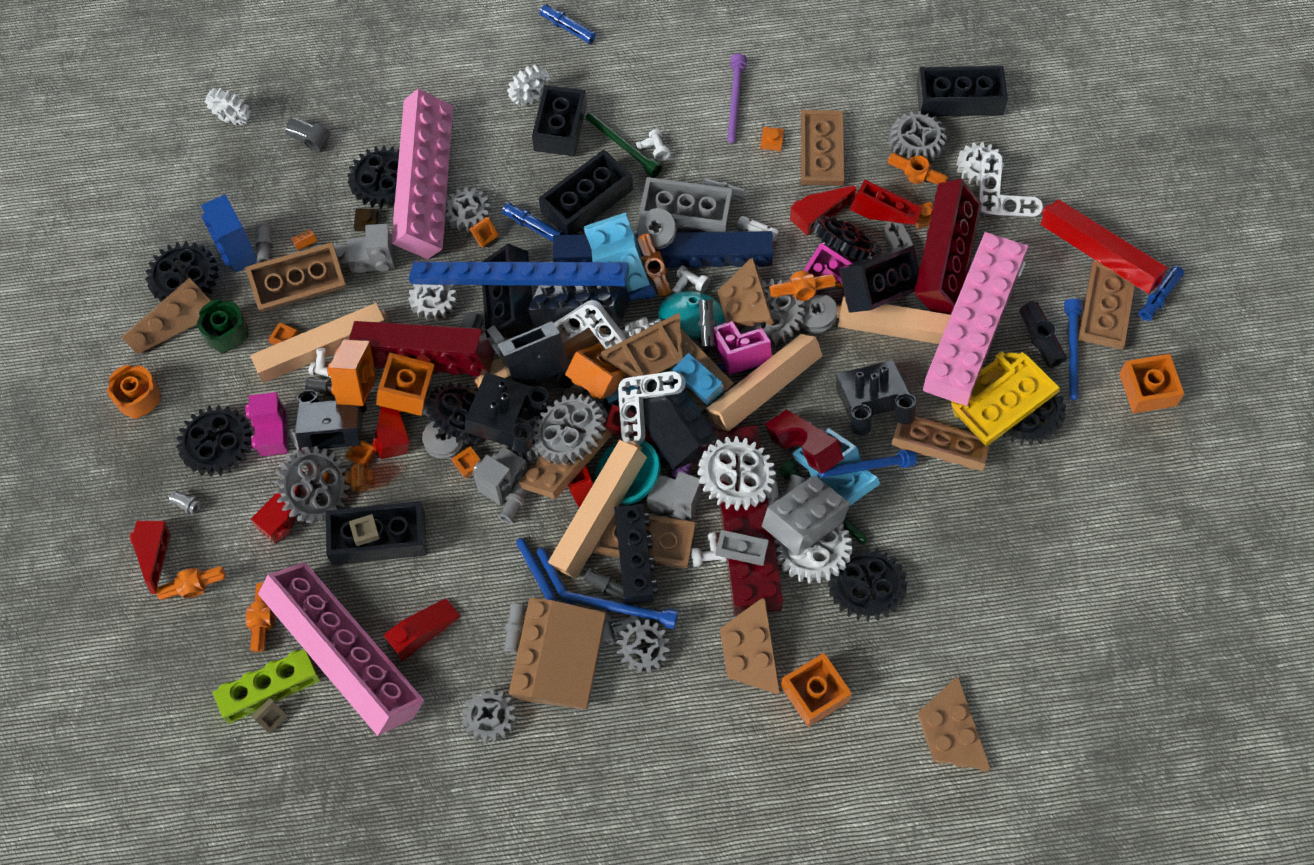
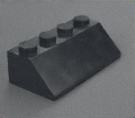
[482,243,534,338]
[630,370,719,470]

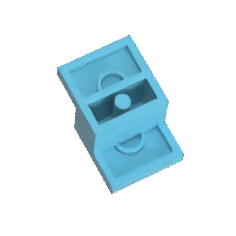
[584,212,650,292]
[793,428,880,506]

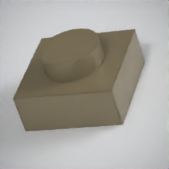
[349,514,380,546]
[251,698,288,734]

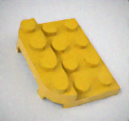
[951,351,1060,447]

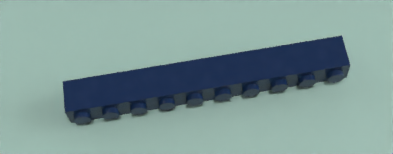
[553,231,773,269]

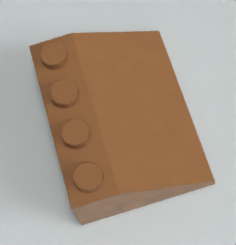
[508,598,607,710]

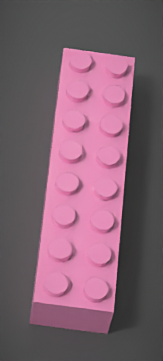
[391,88,453,259]
[923,232,1028,406]
[258,562,424,736]

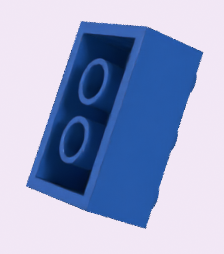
[201,194,257,273]

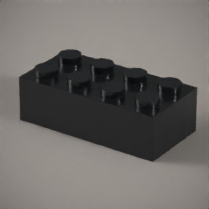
[916,66,1008,117]
[539,149,633,235]
[839,245,919,313]
[528,285,630,329]
[326,501,427,565]

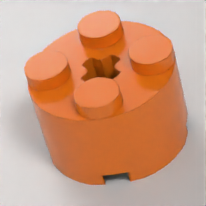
[107,365,161,419]

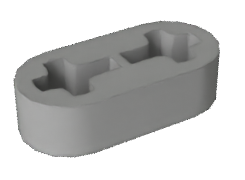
[884,222,913,249]

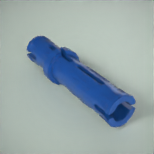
[539,4,596,44]
[502,202,563,242]
[1138,266,1185,321]

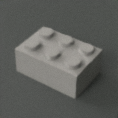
[762,475,850,556]

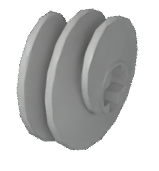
[637,208,677,250]
[799,295,837,333]
[422,421,465,460]

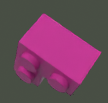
[803,242,856,292]
[713,321,772,375]
[245,392,288,456]

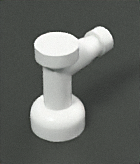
[636,129,671,162]
[672,265,711,293]
[309,348,331,379]
[691,532,726,567]

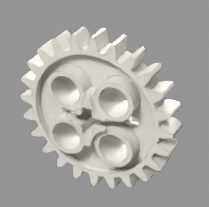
[697,436,776,511]
[774,523,852,583]

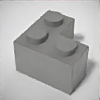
[347,224,395,273]
[473,447,528,505]
[647,472,701,521]

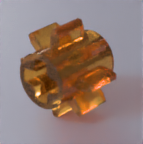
[346,464,375,492]

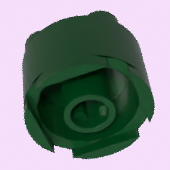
[197,299,249,353]

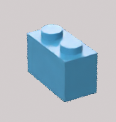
[672,353,725,406]

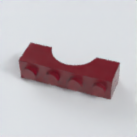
[765,409,844,474]

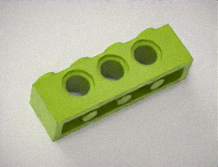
[212,649,321,724]

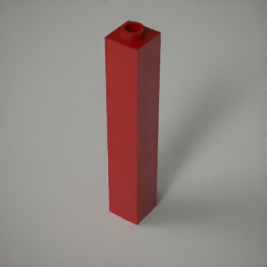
[1040,199,1168,294]

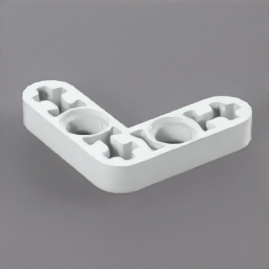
[978,151,1043,217]
[554,300,627,349]
[618,372,686,445]

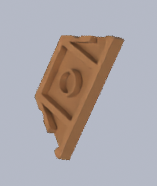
[717,258,774,327]
[601,313,683,382]
[720,598,780,694]
[917,678,990,772]

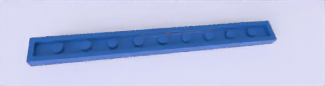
[408,262,629,286]

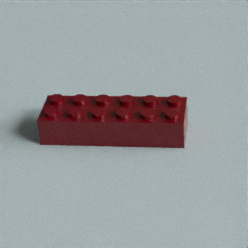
[915,179,982,315]
[349,321,495,377]

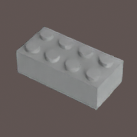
[639,177,732,233]

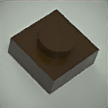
[354,209,379,232]

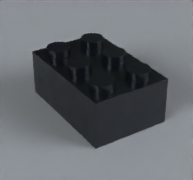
[532,85,587,157]

